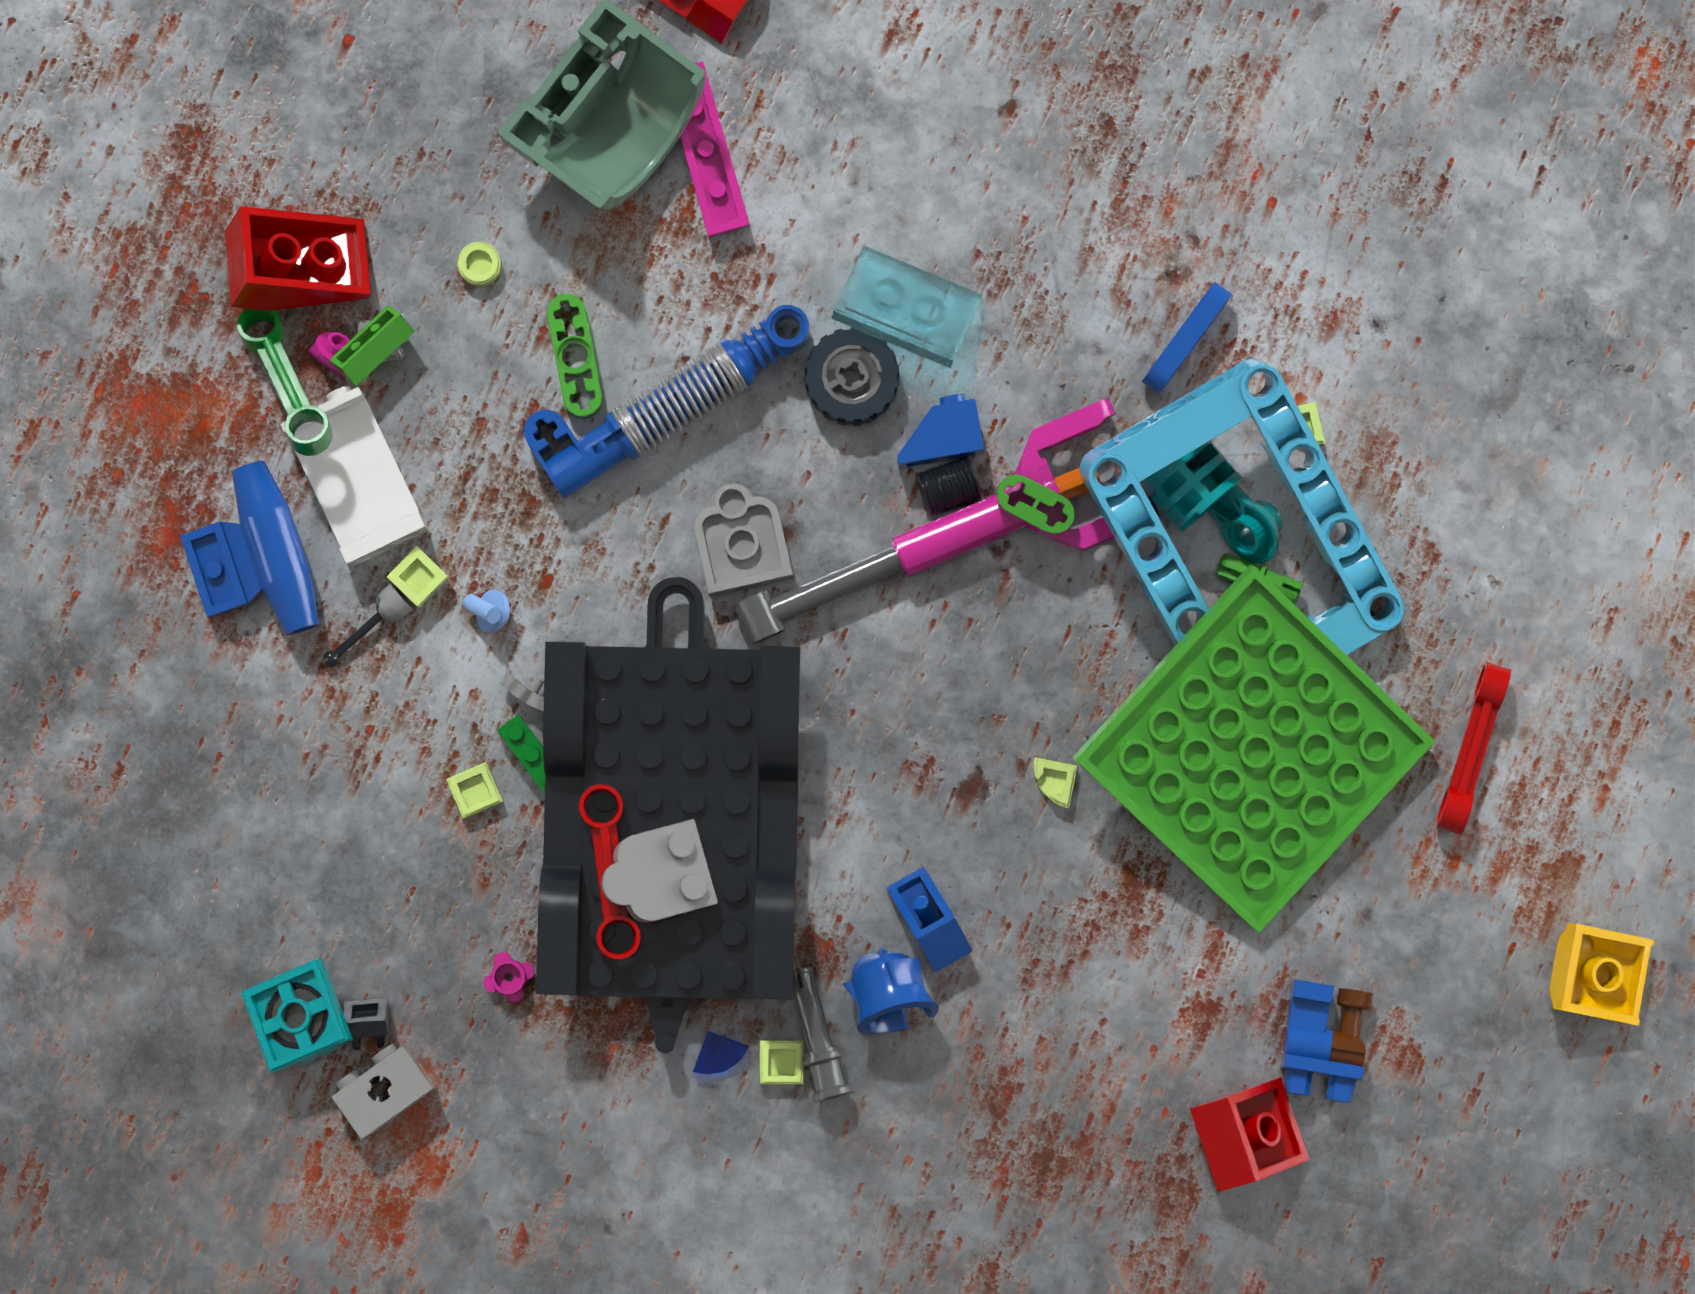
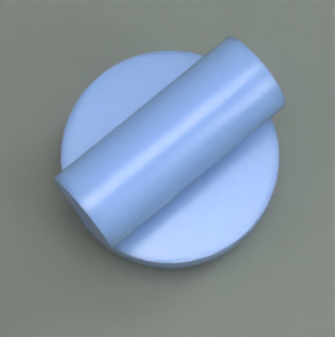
[463,590,510,633]

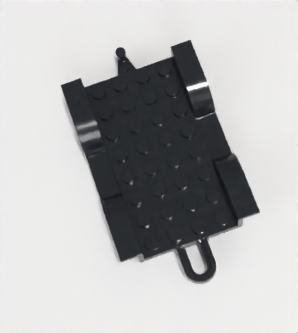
[536,577,800,1054]

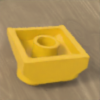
[1549,923,1654,1026]

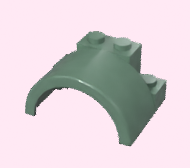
[498,0,706,211]

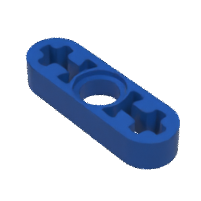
[1142,282,1232,394]

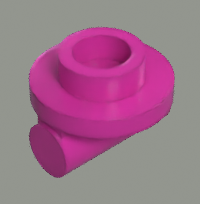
[308,332,350,379]

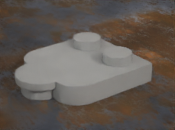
[694,483,794,597]
[601,819,718,923]

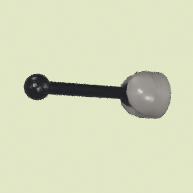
[323,583,414,668]

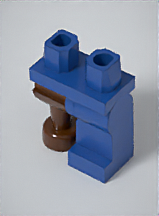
[1280,979,1373,1103]

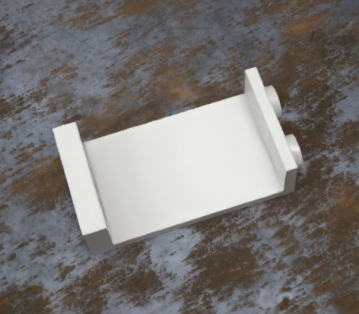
[280,385,429,568]

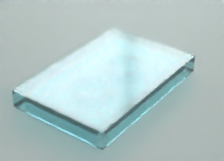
[831,246,983,368]

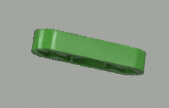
[547,294,603,419]

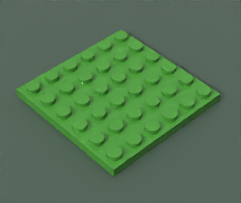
[1072,564,1436,933]

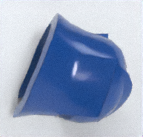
[843,947,939,1034]

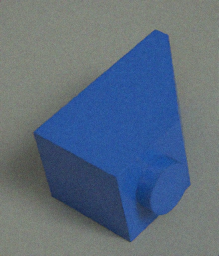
[897,394,984,469]
[886,866,973,972]

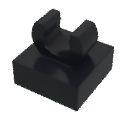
[343,998,390,1050]

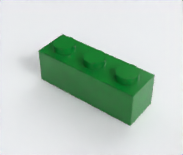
[497,714,545,794]

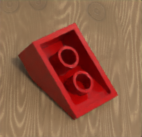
[225,206,371,311]

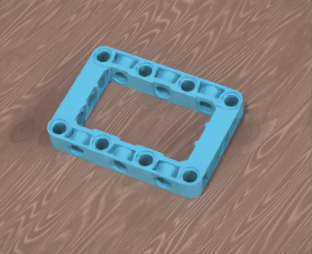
[1080,359,1404,655]

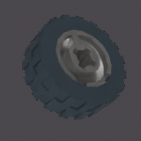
[804,327,899,426]

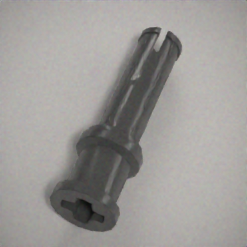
[793,967,852,1102]

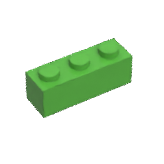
[330,305,415,386]

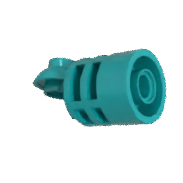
[1139,440,1283,564]

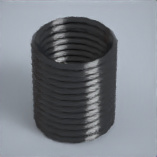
[915,455,983,517]

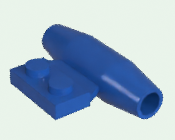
[180,461,319,636]

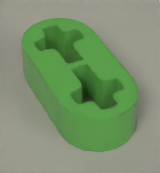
[996,474,1075,534]

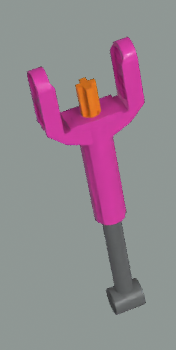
[732,398,1160,645]

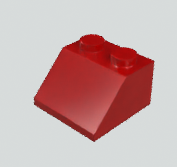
[1190,1077,1309,1192]

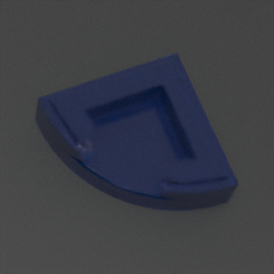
[693,1031,749,1074]

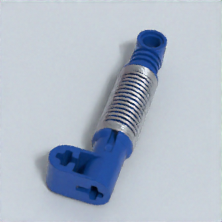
[524,305,810,499]

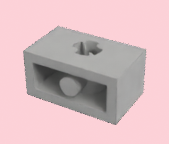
[331,1043,437,1140]

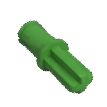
[1216,553,1304,605]

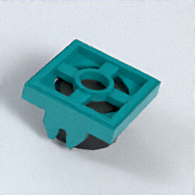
[241,958,353,1074]

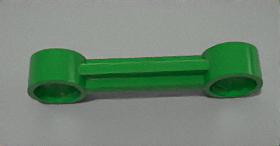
[237,308,333,456]

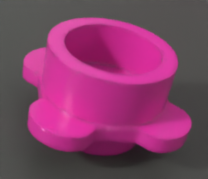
[484,952,534,1002]

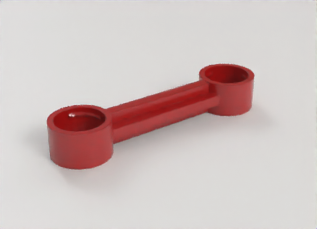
[1436,662,1511,835]
[579,784,641,960]

